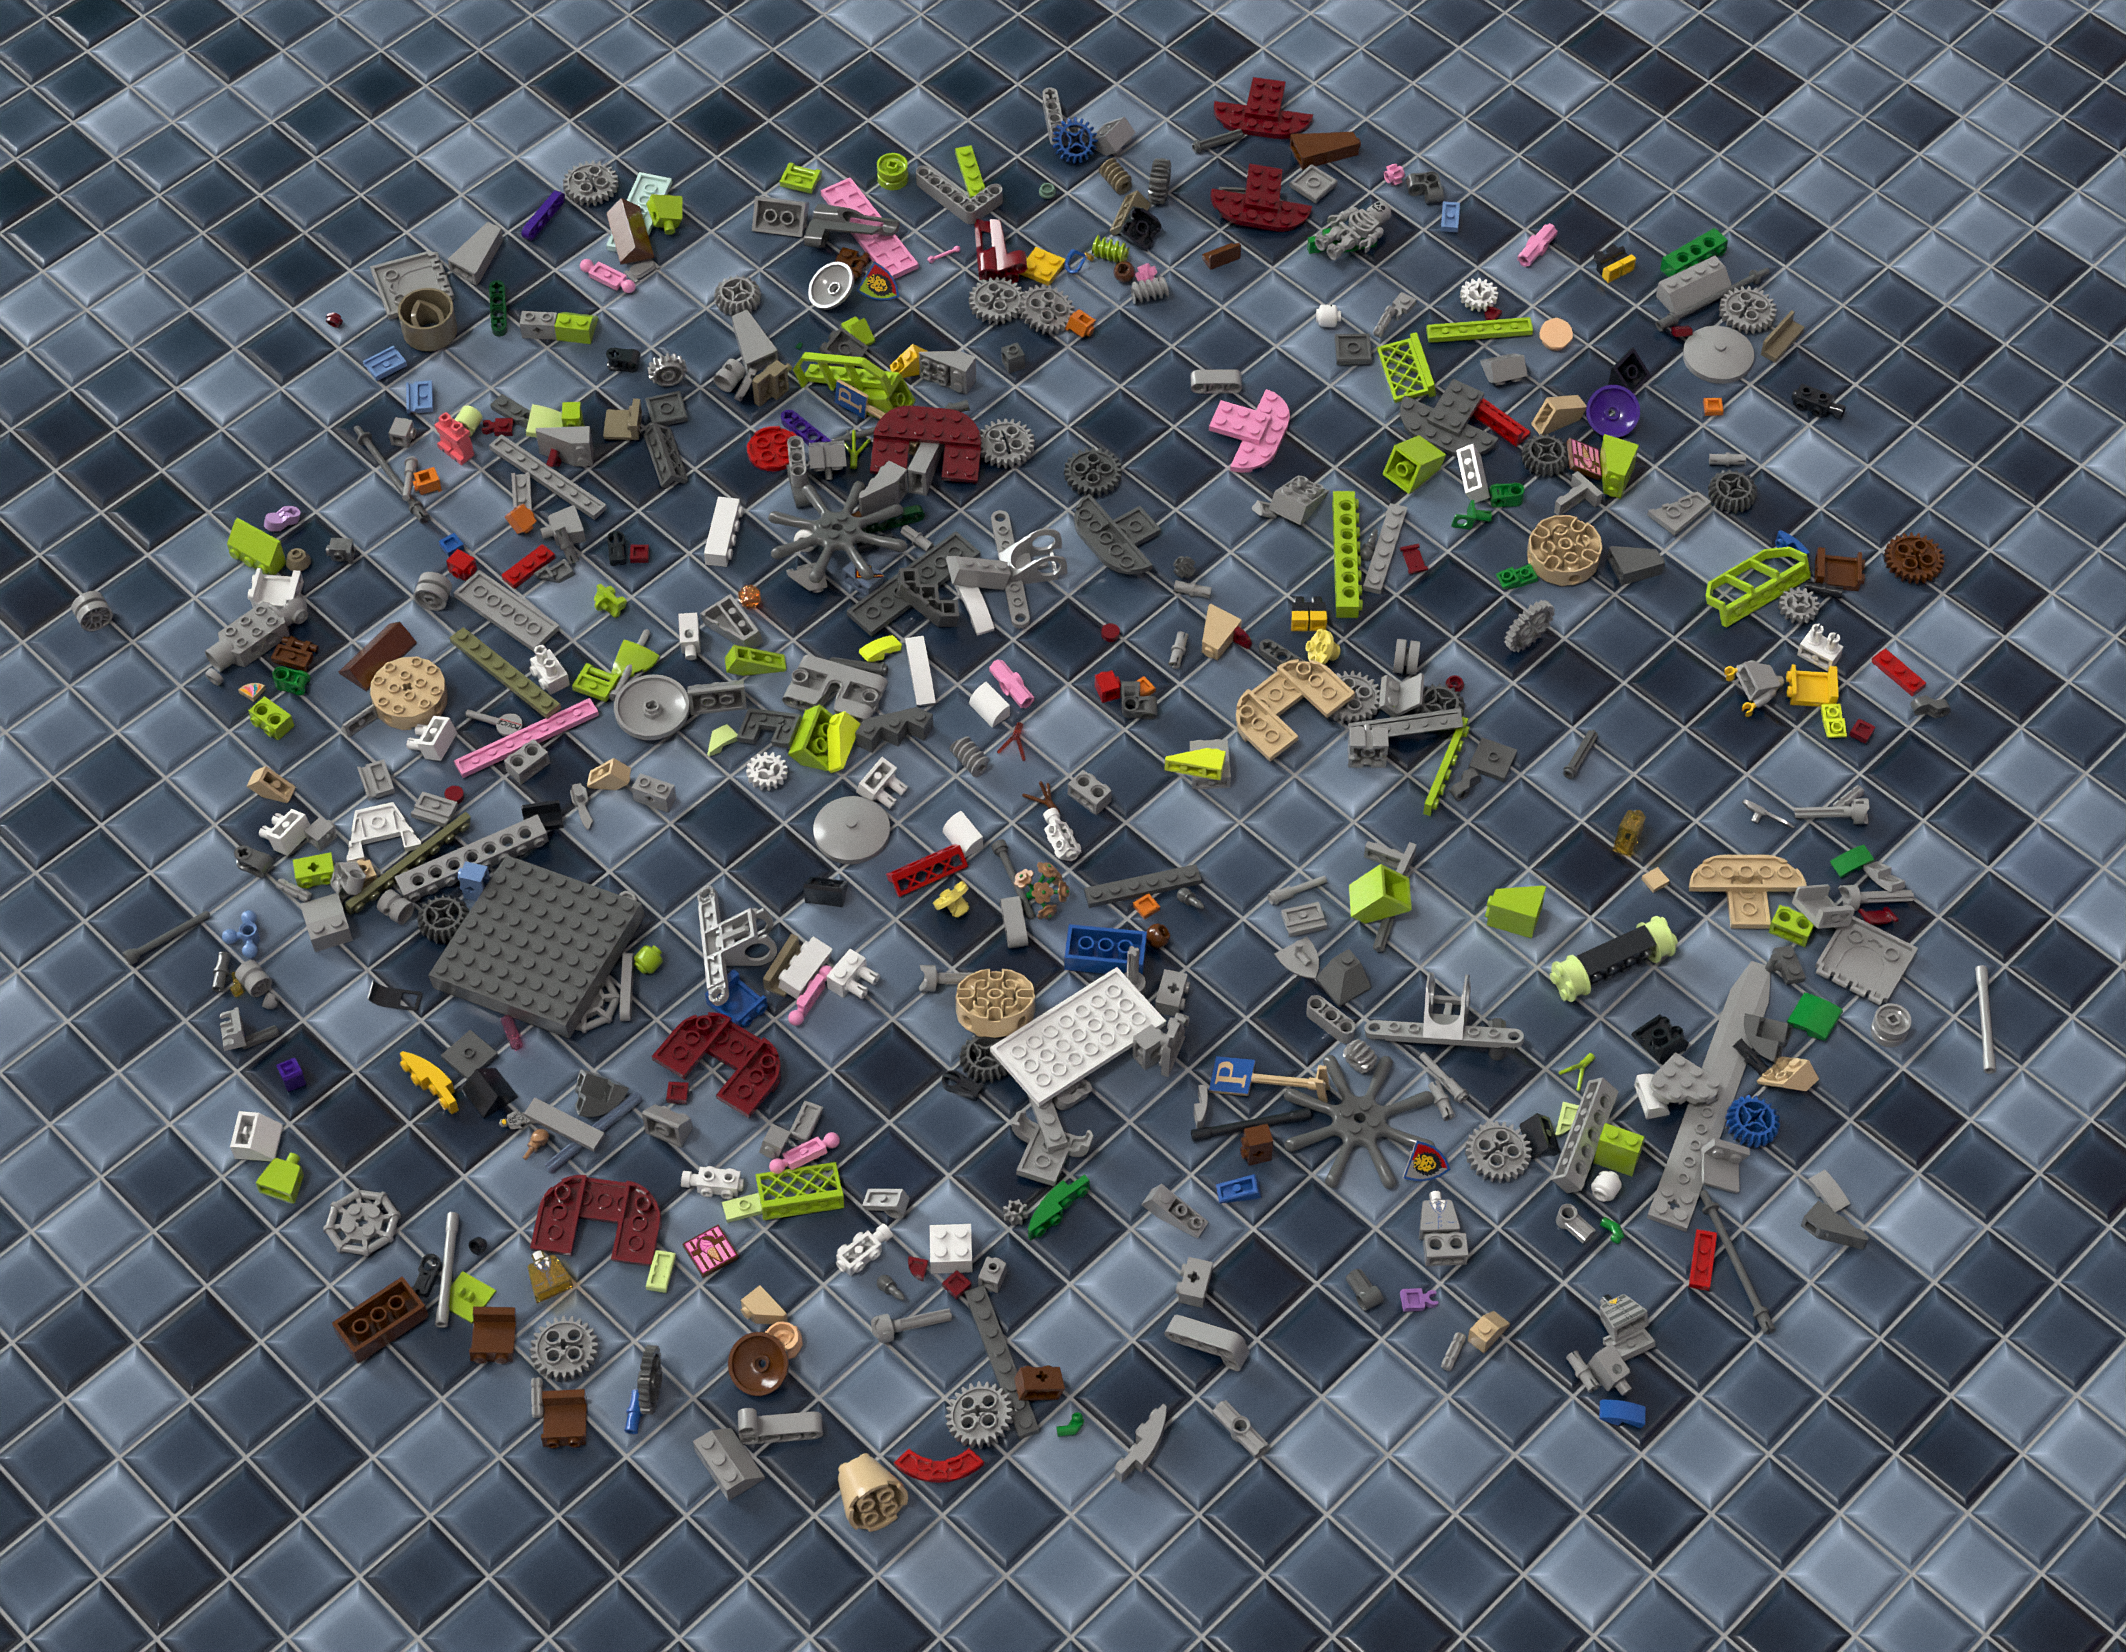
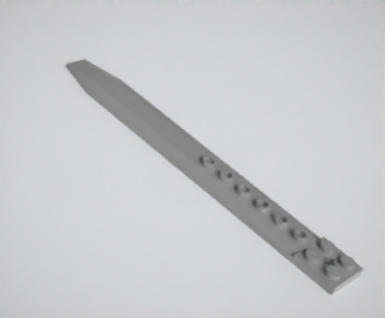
[1647,961,1770,1232]

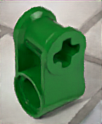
[1489,483,1524,508]
[272,667,311,696]

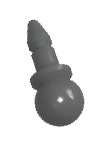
[1359,529,1378,561]
[1177,888,1204,909]
[877,1275,904,1300]

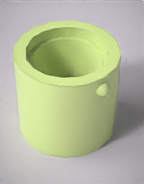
[455,406,483,437]

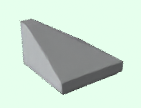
[1252,500,1277,519]

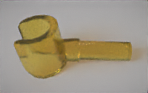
[229,972,244,997]

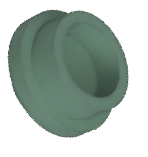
[1039,183,1056,199]

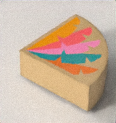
[238,683,266,702]

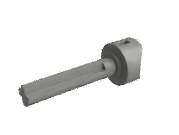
[1795,798,1869,824]
[1838,885,1914,911]
[1124,946,1146,995]
[919,965,972,992]
[871,1308,952,1343]

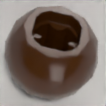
[1113,261,1135,283]
[1146,923,1170,948]

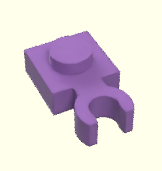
[1400,1288,1438,1312]

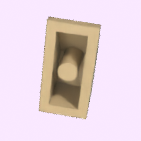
[587,758,631,790]
[247,766,296,803]
[741,1285,788,1324]
[1467,1311,1510,1353]

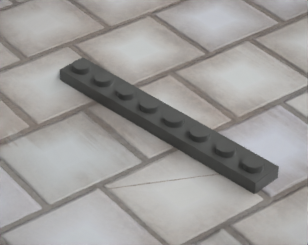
[964,1285,1039,1439]

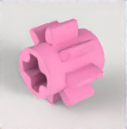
[1384,164,1405,186]
[1135,263,1157,283]

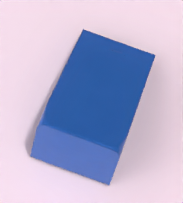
[1216,1174,1262,1204]

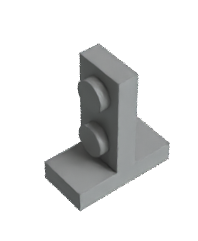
[1554,471,1603,515]
[1364,841,1417,876]

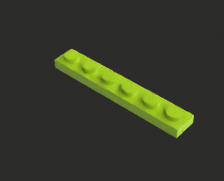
[1426,317,1533,343]
[1423,717,1470,816]

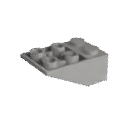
[919,351,976,395]
[858,461,908,517]
[1269,476,1329,525]

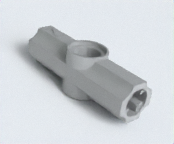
[1212,1400,1269,1458]

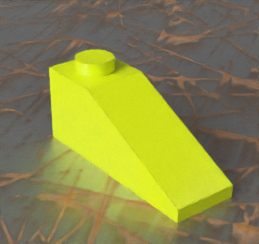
[827,711,861,773]
[1165,748,1226,780]

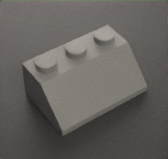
[752,196,809,237]
[946,556,1011,590]
[687,680,747,715]
[693,1428,765,1501]

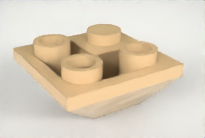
[1757,1057,1819,1091]

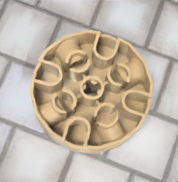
[1527,515,1602,586]
[370,656,448,730]
[956,969,1035,1038]

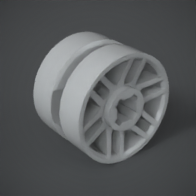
[413,572,452,611]
[72,591,113,631]
[1393,639,1420,675]
[1870,1003,1911,1047]

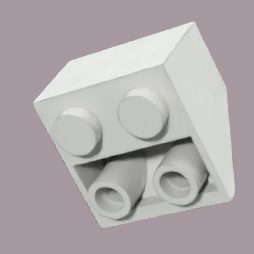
[230,1111,283,1161]

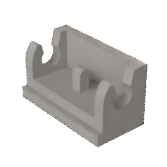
[220,1007,246,1051]

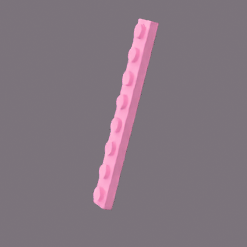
[454,698,599,778]

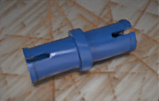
[624,1390,643,1435]

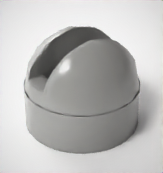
[262,992,279,1009]

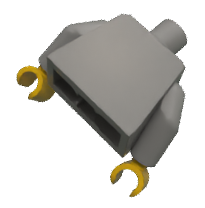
[1724,660,1784,717]

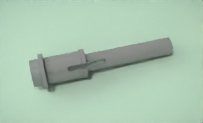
[402,456,419,501]
[1268,876,1327,905]
[1419,1052,1468,1103]

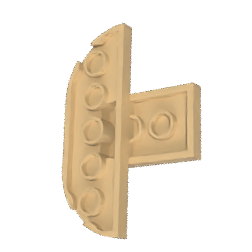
[1689,855,1807,929]

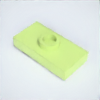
[722,1193,762,1223]
[646,1250,676,1293]

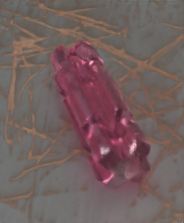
[501,1015,523,1051]

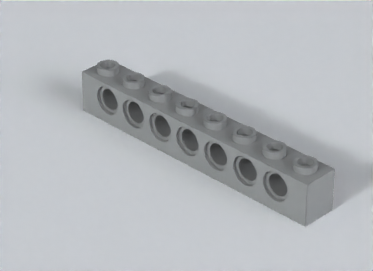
[395,814,549,902]

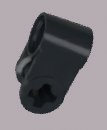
[606,347,641,373]

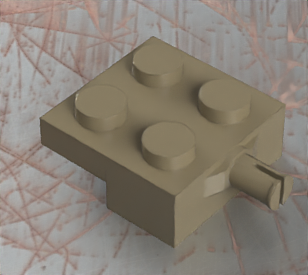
[752,360,792,407]

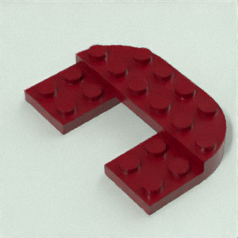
[870,405,981,483]
[652,1012,781,1118]
[530,1175,662,1267]

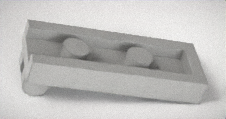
[511,472,532,511]

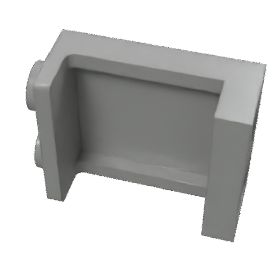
[1189,739,1231,789]
[1792,884,1855,929]

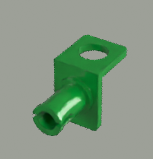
[1451,500,1492,529]

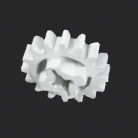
[1460,278,1498,312]
[746,752,788,791]

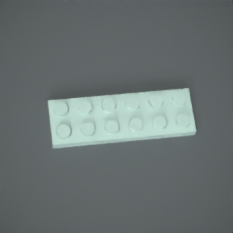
[606,172,672,252]

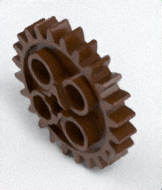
[1884,532,1945,584]

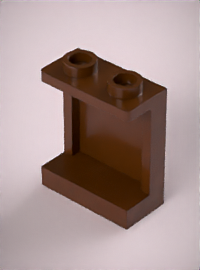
[1814,547,1865,592]

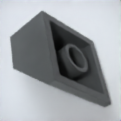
[1316,949,1371,1007]

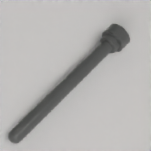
[991,839,1035,919]
[123,911,210,966]

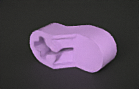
[264,506,300,531]

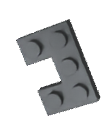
[736,708,802,748]

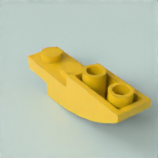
[400,1051,459,1114]

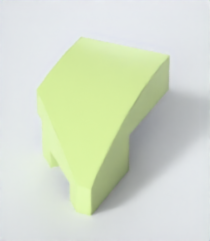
[707,724,738,757]
[1555,1102,1579,1137]

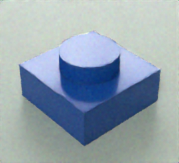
[439,533,465,557]

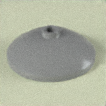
[808,262,854,310]

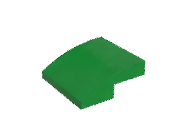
[1787,992,1843,1041]

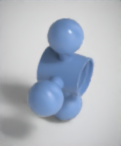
[222,910,260,958]

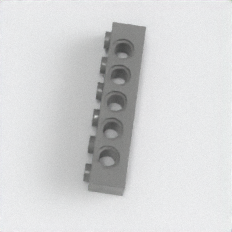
[1551,1078,1618,1193]

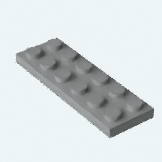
[453,570,560,652]

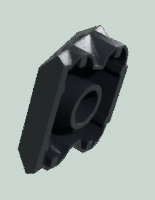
[1120,206,1161,252]
[1631,1014,1689,1065]

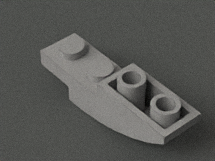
[1115,1404,1166,1483]

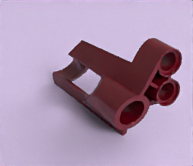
[974,219,1028,284]

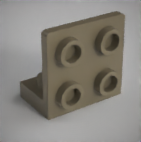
[603,398,642,440]

